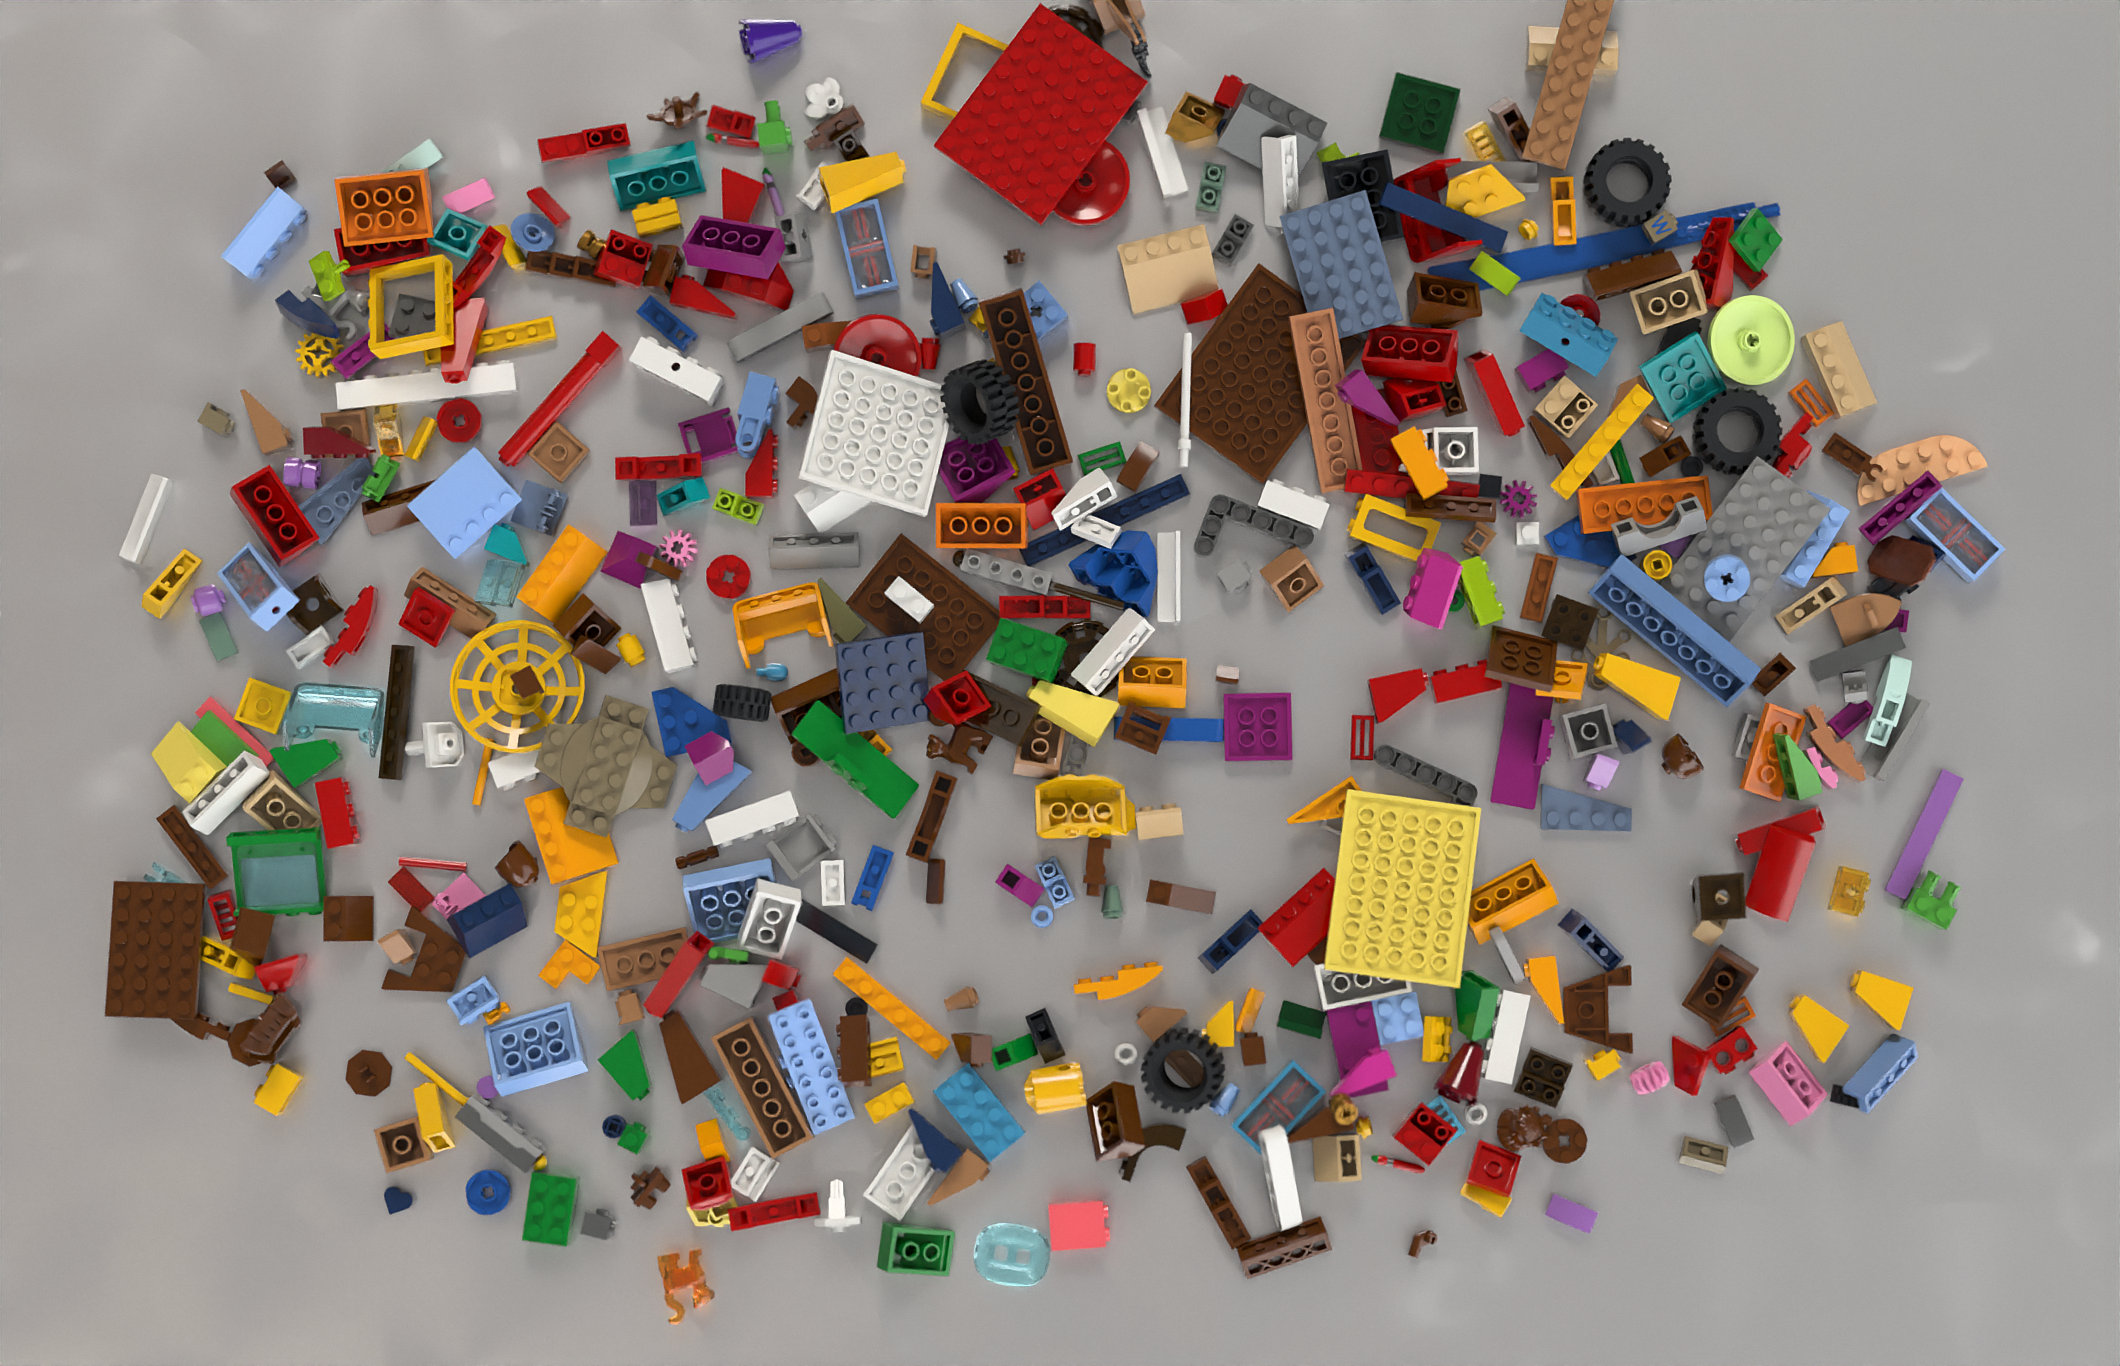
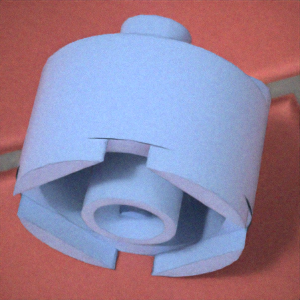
[1704,554,1750,602]

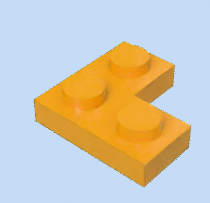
[538,940,601,989]

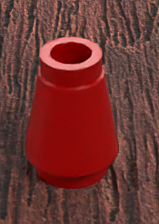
[919,337,942,370]

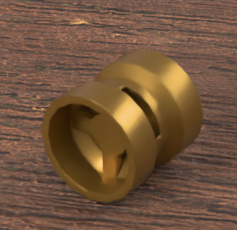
[577,229,605,260]
[1329,1093,1358,1124]

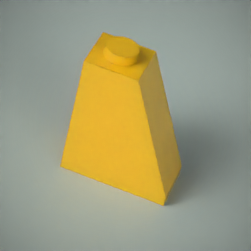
[1850,970,1914,1031]
[1788,994,1849,1063]
[413,1082,456,1153]

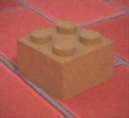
[374,1116,434,1173]

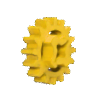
[295,333,344,378]

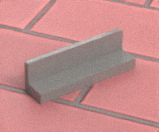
[1447,160,1539,192]
[768,532,860,569]
[1860,693,1930,781]

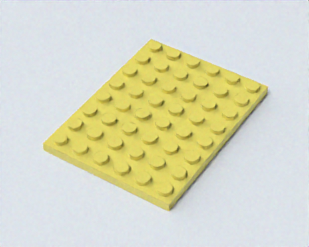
[1324,789,1481,988]

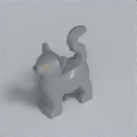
[301,277,370,341]

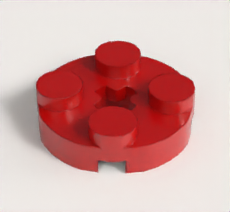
[437,398,483,443]
[706,555,751,599]

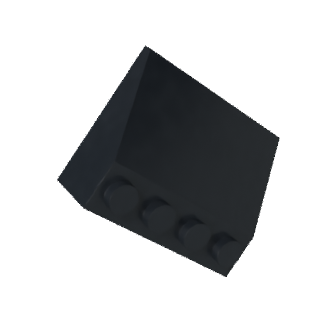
[1322,149,1405,244]

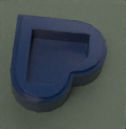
[384,1186,414,1215]

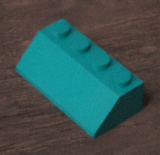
[607,140,706,212]

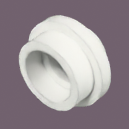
[1115,1043,1137,1066]
[1465,1102,1487,1125]

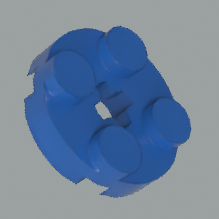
[465,1169,512,1215]

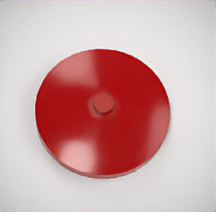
[1053,140,1130,225]
[833,314,922,377]

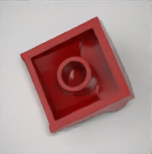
[681,1156,734,1211]

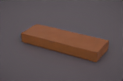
[1519,553,1558,623]

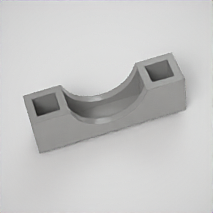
[1611,496,1707,557]

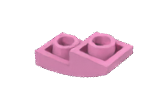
[442,177,495,213]
[1802,747,1838,789]

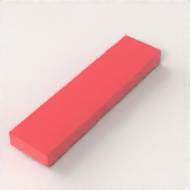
[195,697,275,767]

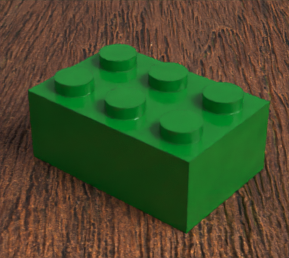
[986,618,1068,684]
[522,1171,580,1247]

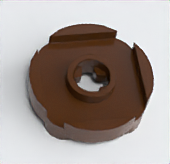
[1542,1118,1588,1164]

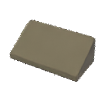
[1678,1136,1729,1174]

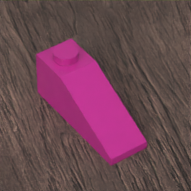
[1329,1046,1397,1098]

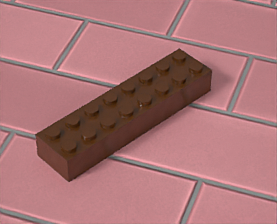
[978,288,1073,475]

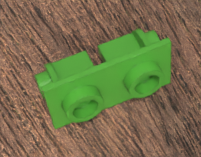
[361,454,401,502]

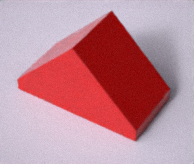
[1180,288,1228,324]

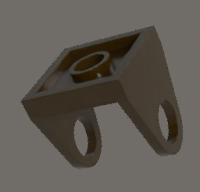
[286,573,345,635]
[1692,872,1746,921]

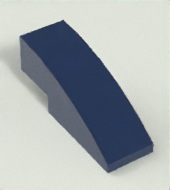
[275,290,341,339]
[1344,543,1401,615]
[1198,909,1263,974]

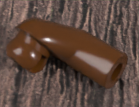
[1408,1230,1437,1258]

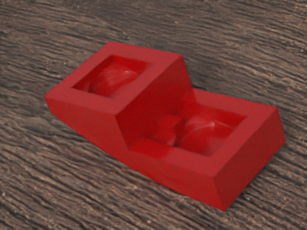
[705,105,756,139]

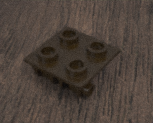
[1541,594,1599,651]

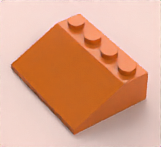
[334,168,434,247]

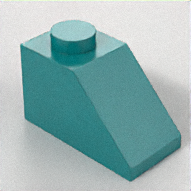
[656,477,710,516]
[484,523,530,567]

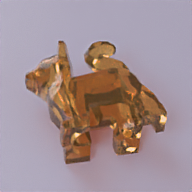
[657,1249,715,1325]

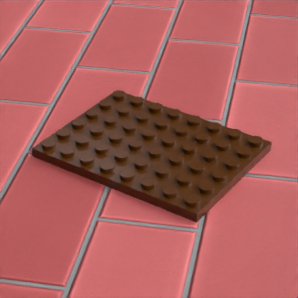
[1154,263,1366,485]

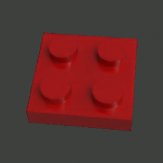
[398,587,456,648]
[1465,1140,1522,1198]

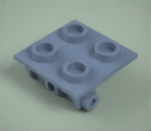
[510,479,568,536]

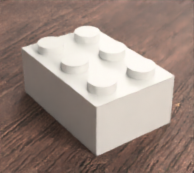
[738,879,802,960]

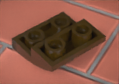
[1514,1047,1573,1109]

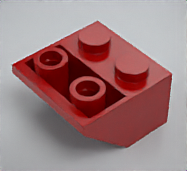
[593,229,653,290]
[1382,378,1446,423]
[1013,468,1066,531]
[1392,1102,1457,1166]

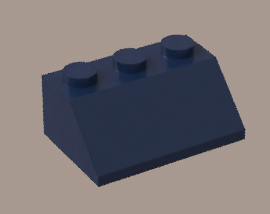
[447,883,528,959]

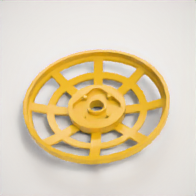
[450,620,585,753]

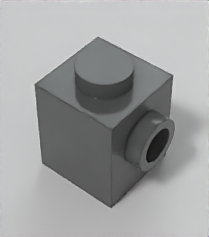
[580,1208,617,1240]

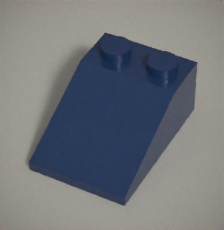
[929,262,966,340]

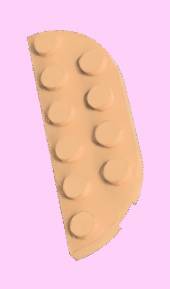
[1856,435,1988,507]

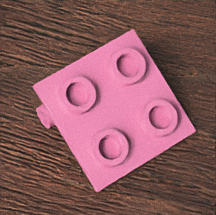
[431,872,486,920]

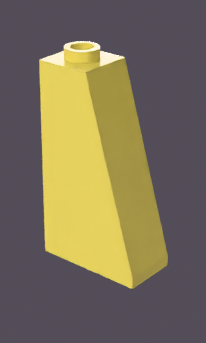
[1025,680,1120,747]

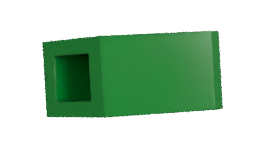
[992,1033,1038,1071]

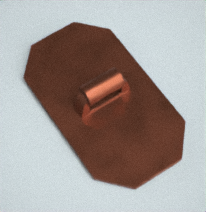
[1868,535,1936,587]

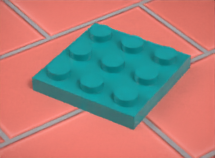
[1638,331,1727,423]

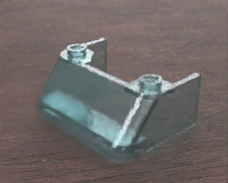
[282,683,384,758]

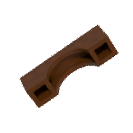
[906,770,958,863]

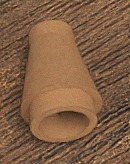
[1640,413,1675,443]
[944,986,979,1012]

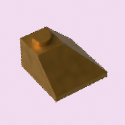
[1165,91,1226,143]

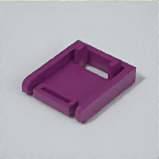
[678,408,738,464]

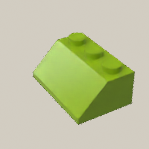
[1458,556,1505,629]

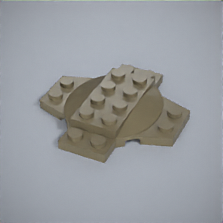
[534,695,677,837]

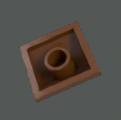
[230,907,275,967]

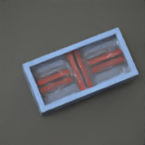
[1904,488,2005,583]
[217,542,299,632]

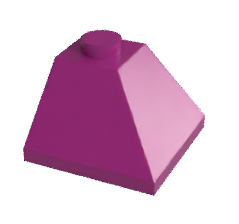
[600,531,659,589]

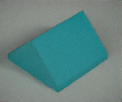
[427,208,488,260]

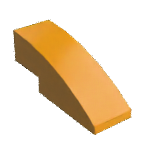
[1548,175,1577,245]

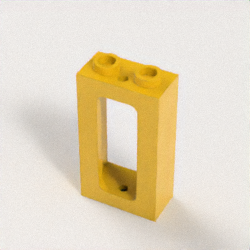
[1346,494,1441,564]

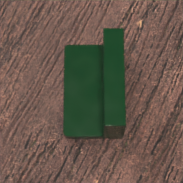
[1276,1000,1326,1039]

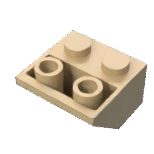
[1532,375,1598,439]
[1135,803,1183,840]
[1312,1133,1362,1182]

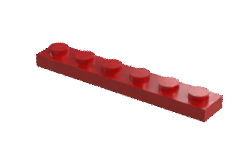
[1344,468,1480,499]

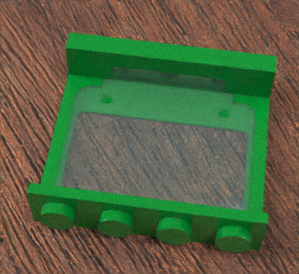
[226,827,327,917]

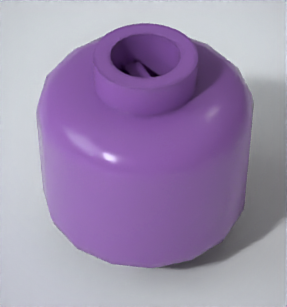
[191,584,226,616]

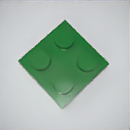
[1729,208,1783,272]

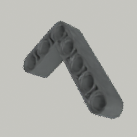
[1193,494,1314,558]
[1374,745,1478,807]

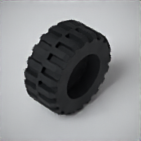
[1583,138,1672,227]
[1692,387,1783,475]

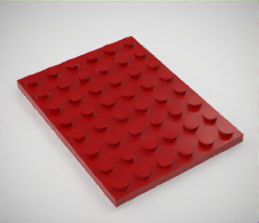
[933,3,1148,226]

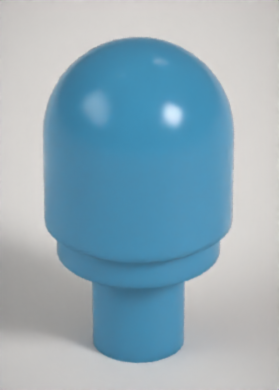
[757,663,788,681]

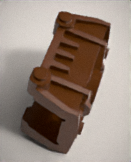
[240,992,302,1064]

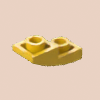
[1460,1183,1512,1218]

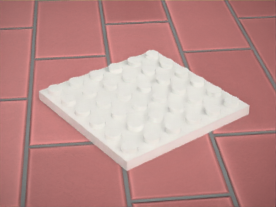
[797,350,949,517]

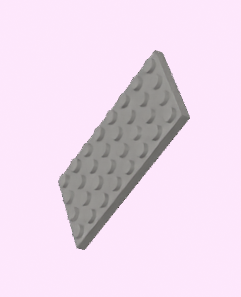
[1659,456,1831,642]

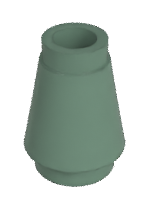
[1101,885,1124,919]

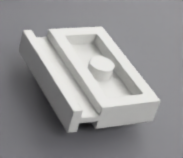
[731,1146,780,1202]

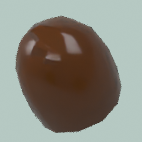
[495,840,539,887]

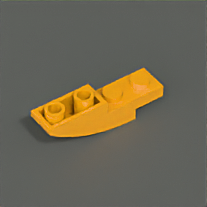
[1074,961,1163,1000]

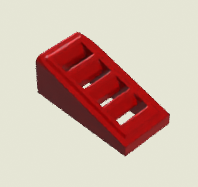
[207,889,238,941]

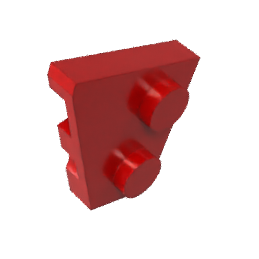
[1672,1036,1712,1096]

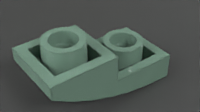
[1195,162,1226,213]

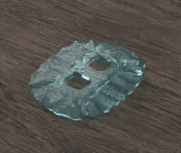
[973,1223,1051,1287]

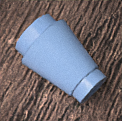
[950,278,979,313]
[1209,1083,1240,1117]

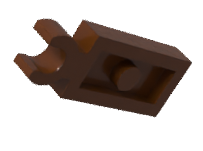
[1822,433,1883,482]

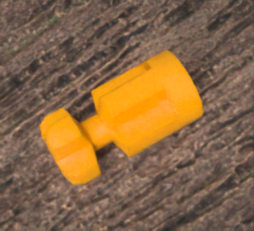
[482,1002,511,1025]

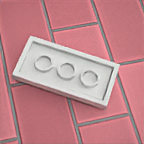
[863,1123,935,1221]

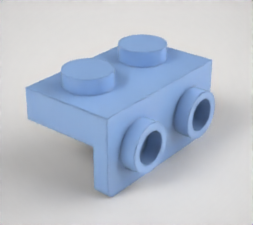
[446,974,500,1025]

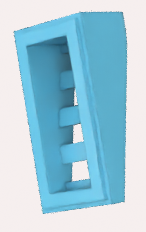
[1425,1095,1466,1145]

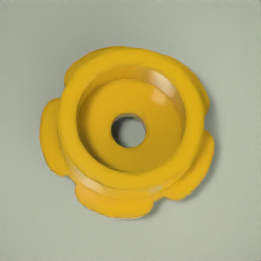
[1518,219,1538,240]

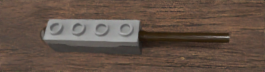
[953,548,1124,611]

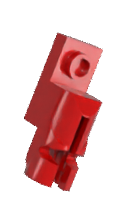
[1772,412,1813,479]

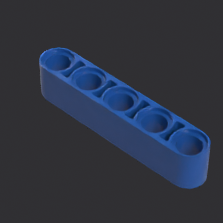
[1114,717,1224,742]

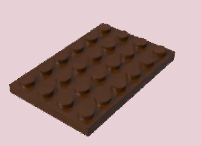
[846,533,1000,681]
[105,881,206,1020]

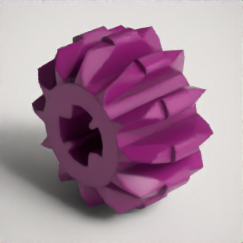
[1499,480,1537,518]

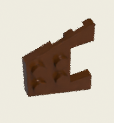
[381,906,467,992]
[1563,965,1633,1054]

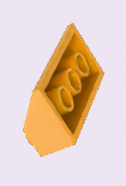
[516,524,608,624]
[1467,858,1559,945]

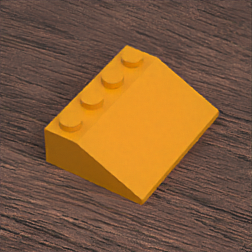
[524,787,619,885]

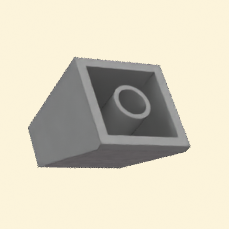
[699,964,768,1008]

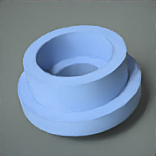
[1031,905,1053,928]

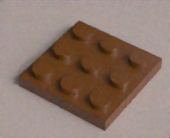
[1485,625,1558,693]

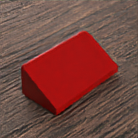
[526,187,571,228]

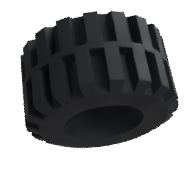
[712,684,772,722]

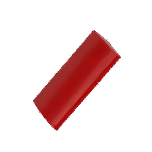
[1745,825,1815,922]

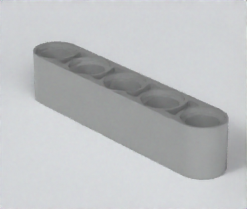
[727,292,834,363]

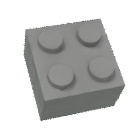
[1559,704,1618,759]

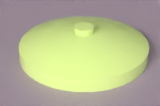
[1708,295,1795,385]

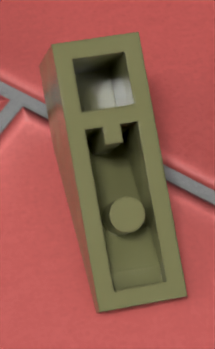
[817,578,868,643]

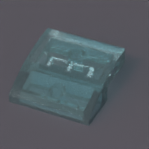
[474,559,526,608]

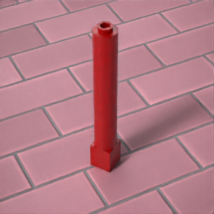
[497,331,622,467]

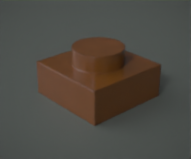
[264,160,296,189]

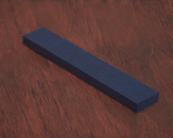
[1378,183,1508,253]

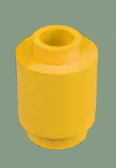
[616,633,646,667]

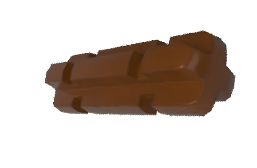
[675,846,719,869]

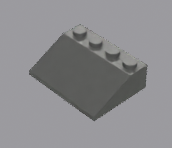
[1215,83,1327,177]

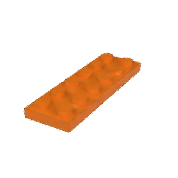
[1576,475,1713,534]

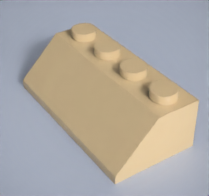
[1525,26,1619,76]
[1800,321,1877,420]

